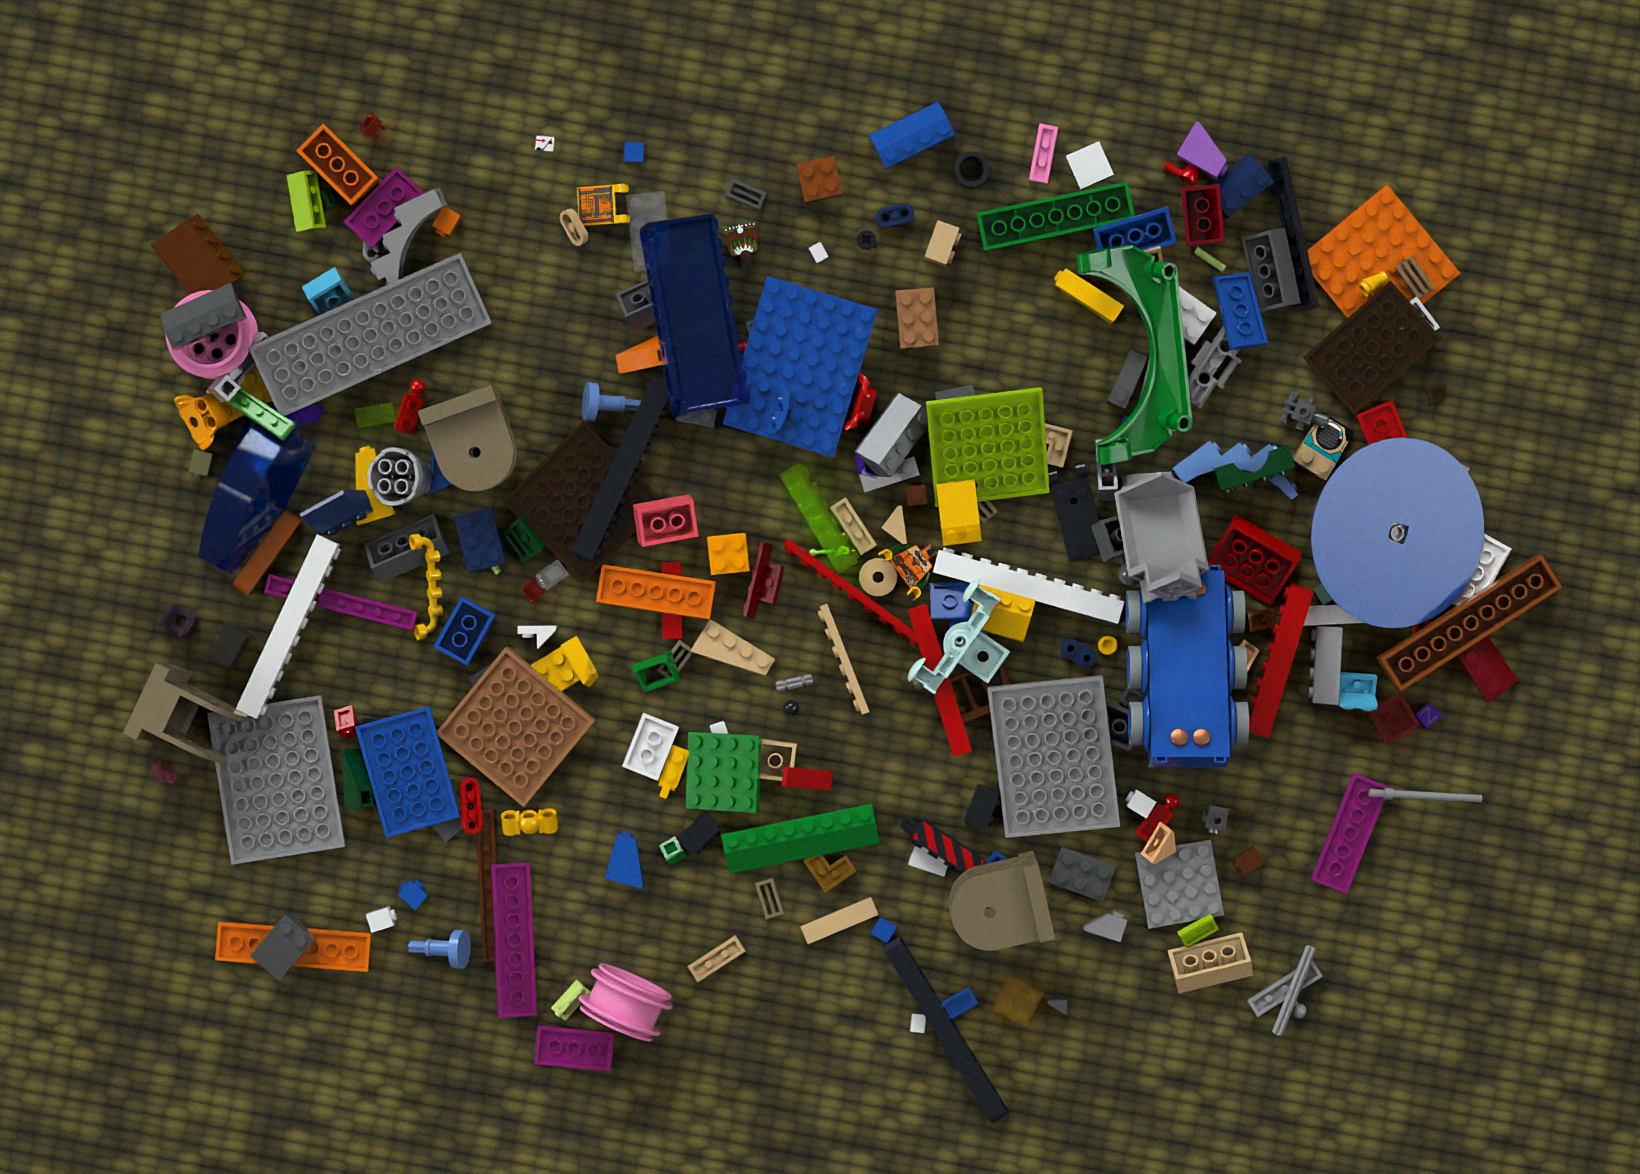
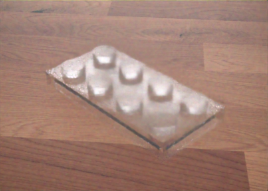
[626,191,673,272]

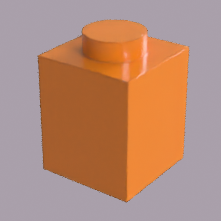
[432,207,462,237]

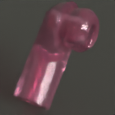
[151,761,177,784]

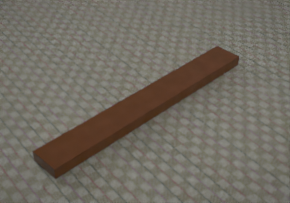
[476,809,497,963]

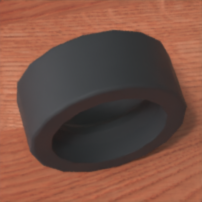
[954,151,991,189]

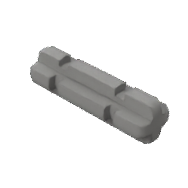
[776,674,813,692]

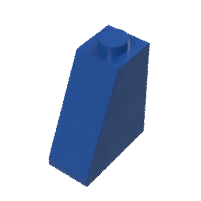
[605,831,644,889]

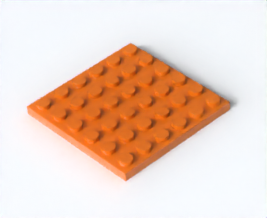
[1307,185,1460,318]

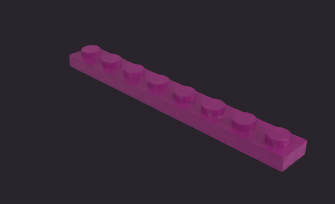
[264,574,418,631]

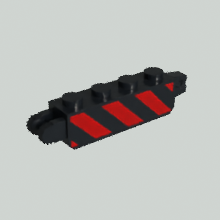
[900,817,985,875]

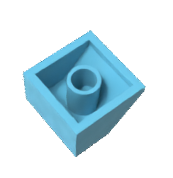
[302,267,355,315]

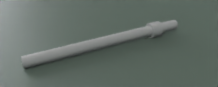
[1369,788,1482,802]

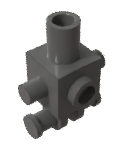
[1279,391,1330,431]

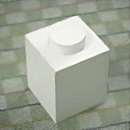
[1125,789,1156,818]
[366,906,397,933]

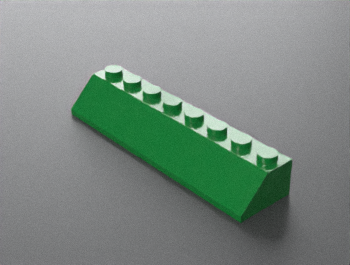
[721,804,880,874]

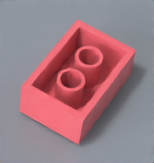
[633,494,698,547]

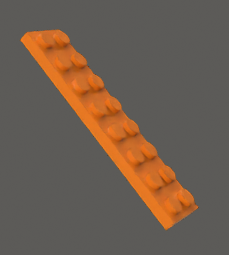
[215,921,372,972]

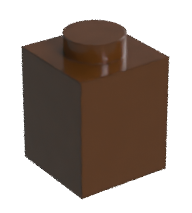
[906,485,927,506]
[1232,846,1264,875]

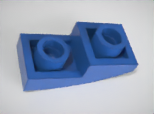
[771,391,790,431]

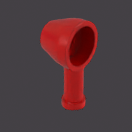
[1163,161,1199,186]

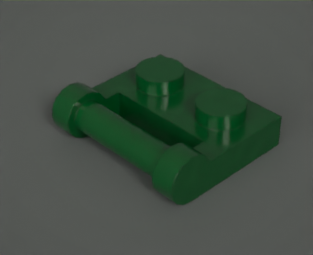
[500,516,546,565]

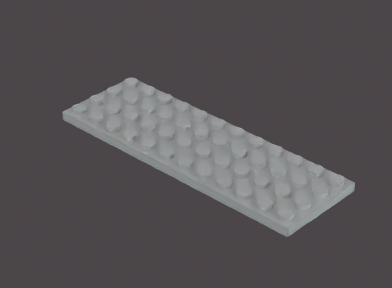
[249,253,492,416]

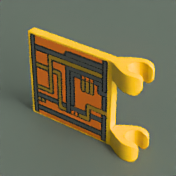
[577,184,630,226]

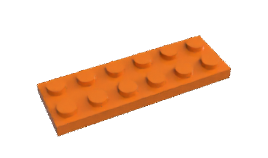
[596,564,716,620]

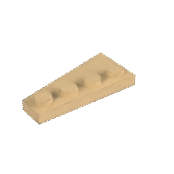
[690,619,775,676]

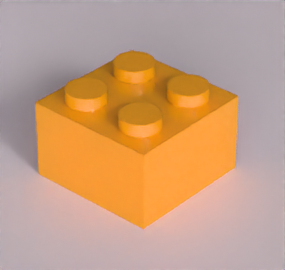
[707,533,750,575]

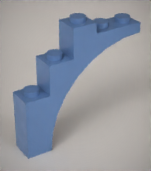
[1172,441,1298,500]

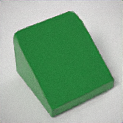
[659,836,686,865]

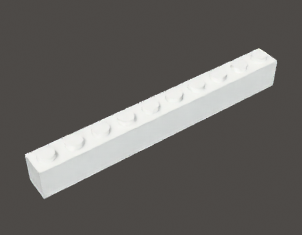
[236,534,341,719]
[933,547,1124,624]

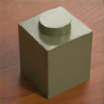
[189,450,215,479]

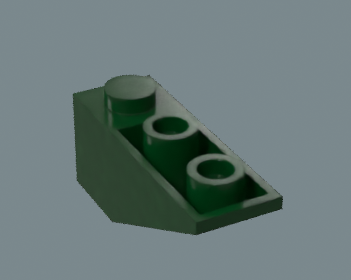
[341,749,374,808]

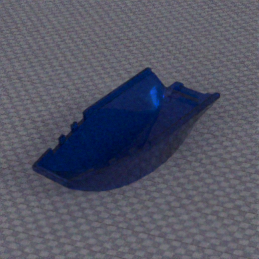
[198,404,316,574]

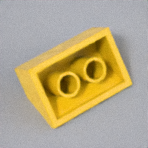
[970,584,1035,642]

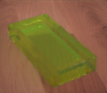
[355,402,396,428]

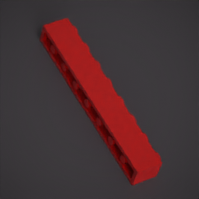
[1249,583,1314,738]

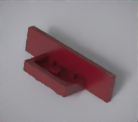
[743,542,785,619]

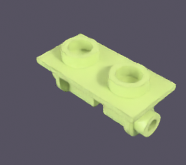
[551,980,591,1020]

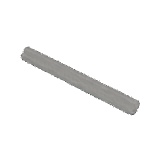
[1272,945,1316,1036]

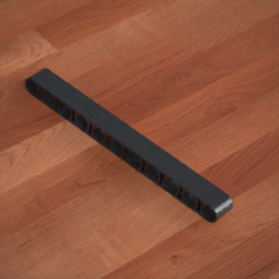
[883,936,1009,1124]

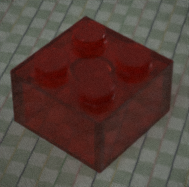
[1365,692,1420,745]

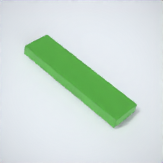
[227,388,295,440]

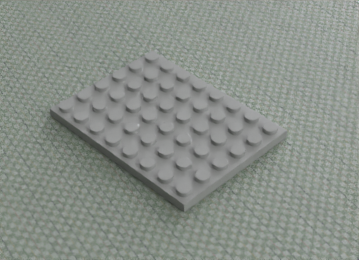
[987,675,1120,838]
[207,695,346,865]

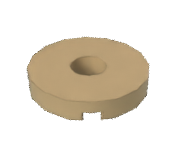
[859,558,897,596]

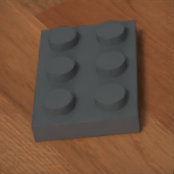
[1049,846,1116,902]

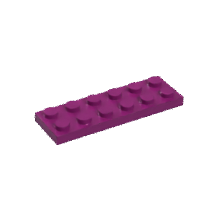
[1310,773,1389,894]

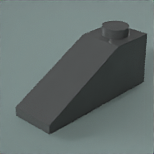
[1106,349,1148,409]
[1095,440,1118,501]

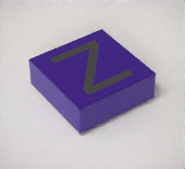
[1414,702,1442,729]

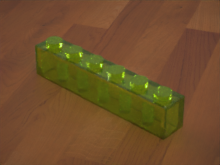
[779,463,859,574]

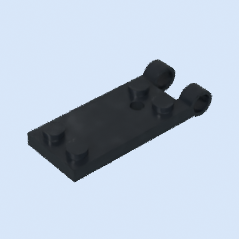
[1048,461,1100,562]

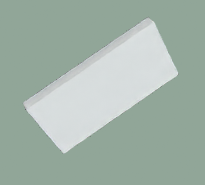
[1452,534,1512,606]

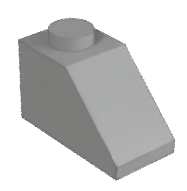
[1083,911,1127,942]

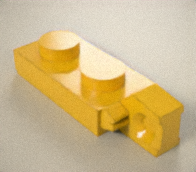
[658,745,689,799]

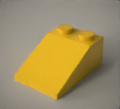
[936,479,982,546]

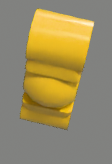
[501,808,558,836]

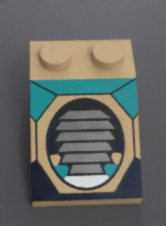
[1292,411,1354,480]

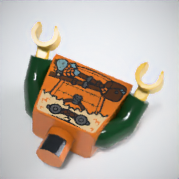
[878,543,937,601]

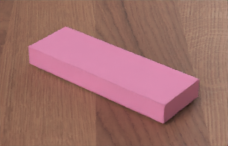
[1029,124,1058,184]

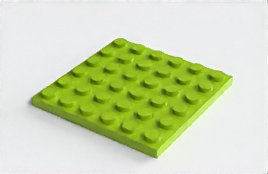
[926,387,1050,507]

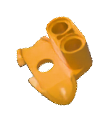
[174,393,229,451]

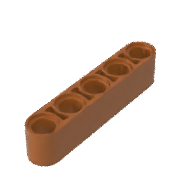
[232,509,302,597]

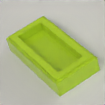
[1177,913,1219,948]

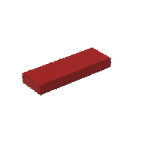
[781,767,833,790]

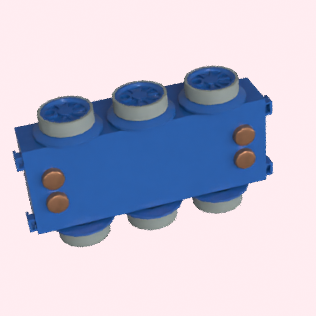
[1126,565,1249,767]

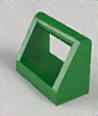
[631,652,681,692]

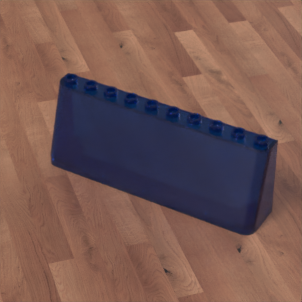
[640,213,750,418]

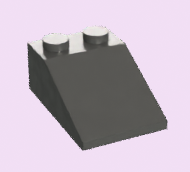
[250,912,317,981]

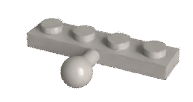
[1247,960,1323,1019]

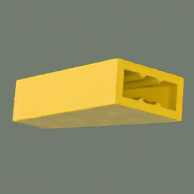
[1054,268,1124,324]
[355,446,396,525]

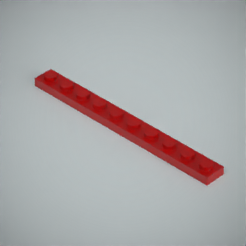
[784,539,943,653]

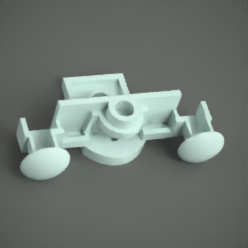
[908,579,1010,694]

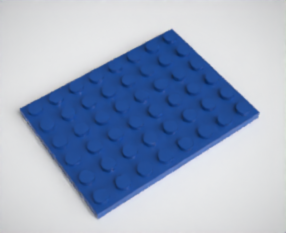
[723,276,878,457]

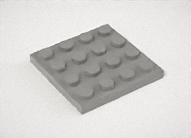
[1135,839,1224,929]

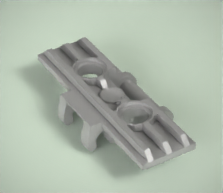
[1188,325,1242,408]

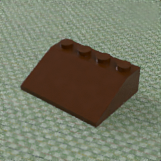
[151,214,246,295]

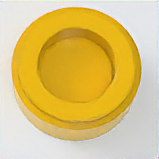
[1098,636,1118,655]

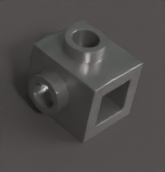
[1202,804,1229,834]

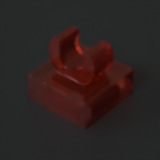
[359,113,385,138]
[521,578,547,603]

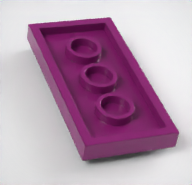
[344,167,425,249]
[534,1025,615,1071]

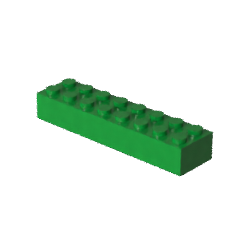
[976,181,1135,252]

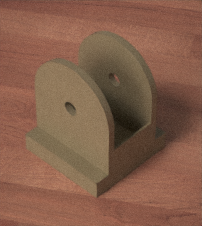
[418,385,517,491]
[123,663,247,764]
[949,851,1055,951]

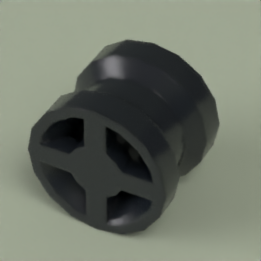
[857,230,876,250]

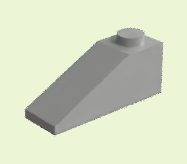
[859,457,920,492]

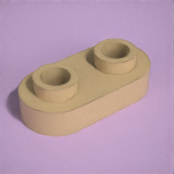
[560,209,588,246]

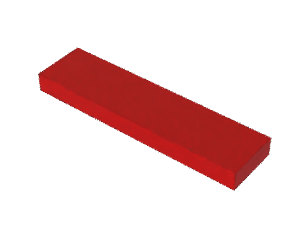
[662,562,682,639]

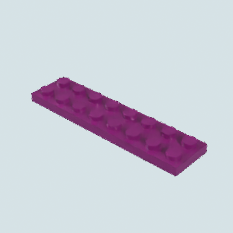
[491,862,537,1018]

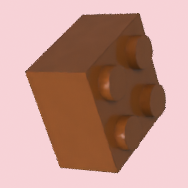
[796,156,842,204]

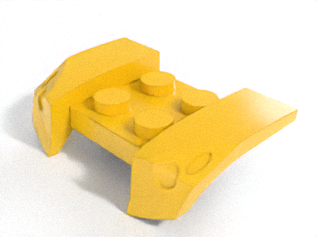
[530,636,599,692]

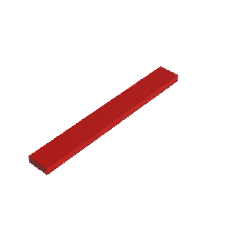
[908,604,972,757]

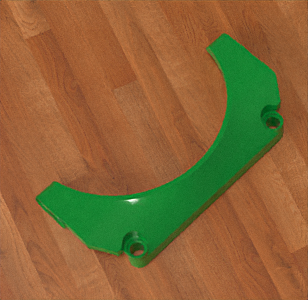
[1076,245,1192,465]

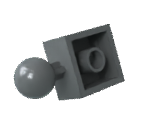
[1091,516,1140,586]

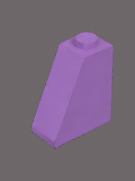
[1177,121,1228,180]

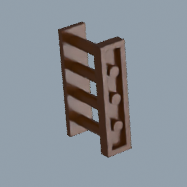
[949,658,1011,723]

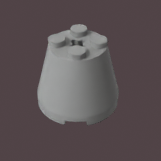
[367,447,432,506]

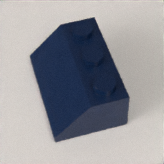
[1208,153,1274,219]
[300,490,373,537]

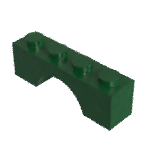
[1213,445,1295,493]

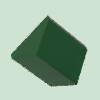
[320,188,343,212]

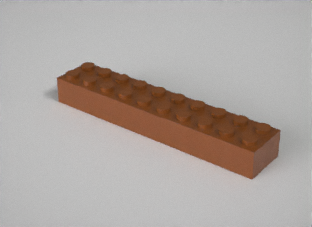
[1376,555,1562,691]

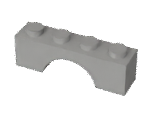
[207,332,269,402]

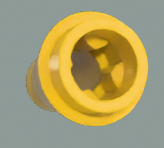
[1359,271,1389,297]

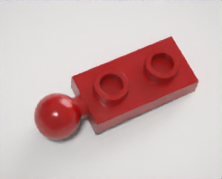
[393,379,425,435]
[1135,793,1180,842]

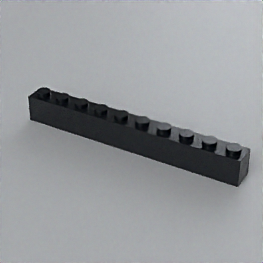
[571,376,676,561]

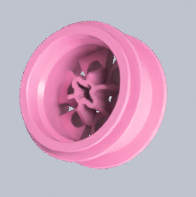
[579,963,673,1041]

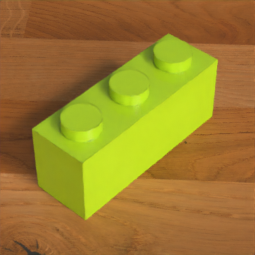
[287,171,326,232]

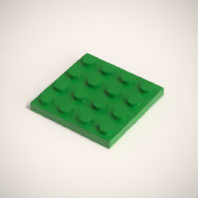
[686,732,762,813]

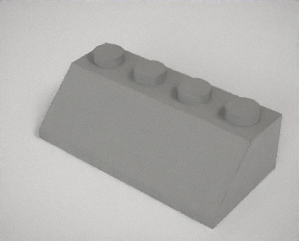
[1308,626,1343,705]

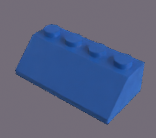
[869,102,955,170]
[1093,206,1177,251]

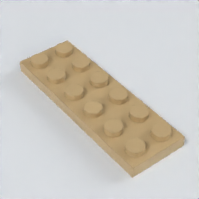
[818,604,869,715]

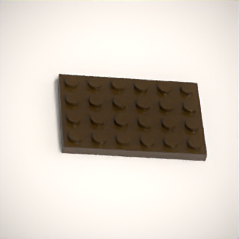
[1303,280,1442,414]

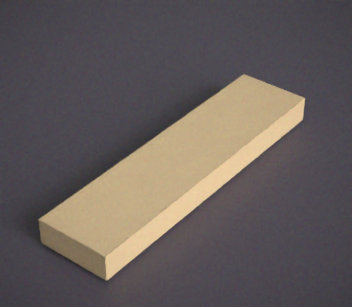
[800,897,878,944]

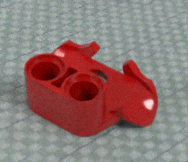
[842,372,877,430]

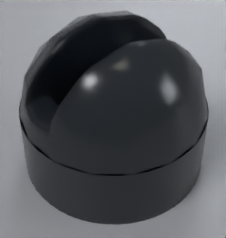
[782,700,799,717]

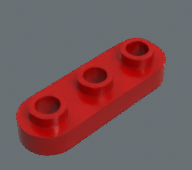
[459,777,482,835]

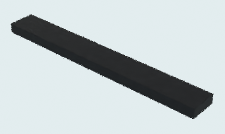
[1268,157,1320,311]

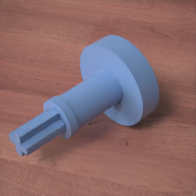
[582,382,641,421]
[408,930,471,969]

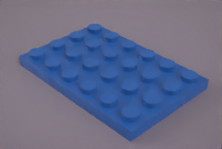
[355,706,461,838]

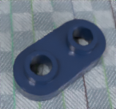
[876,203,914,228]
[1061,639,1097,668]

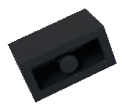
[964,784,1001,829]
[676,812,721,855]

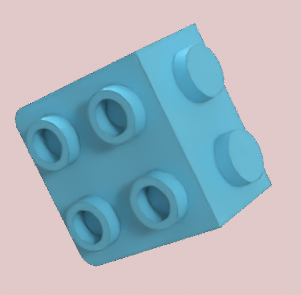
[1339,672,1378,711]

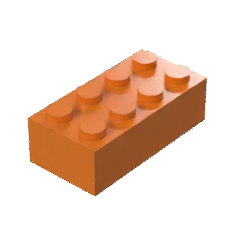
[296,124,381,207]

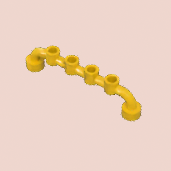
[409,534,443,640]

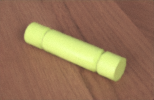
[1194,247,1226,272]

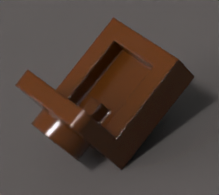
[1245,609,1276,632]

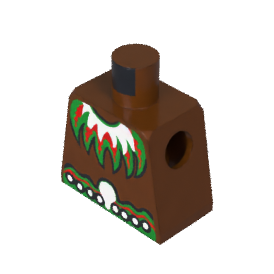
[721,221,758,268]

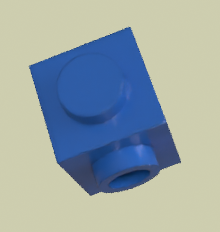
[398,879,429,910]

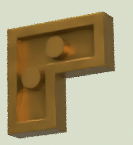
[804,855,856,893]

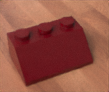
[1181,184,1225,247]
[1455,636,1518,702]

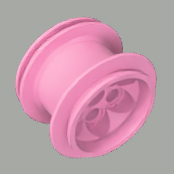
[166,290,258,379]

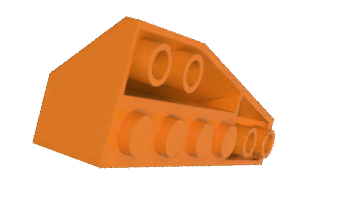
[615,314,732,374]

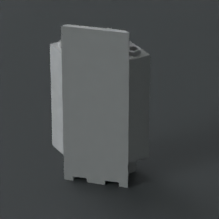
[1114,472,1209,603]

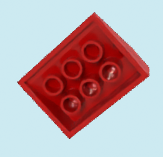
[1207,514,1302,606]

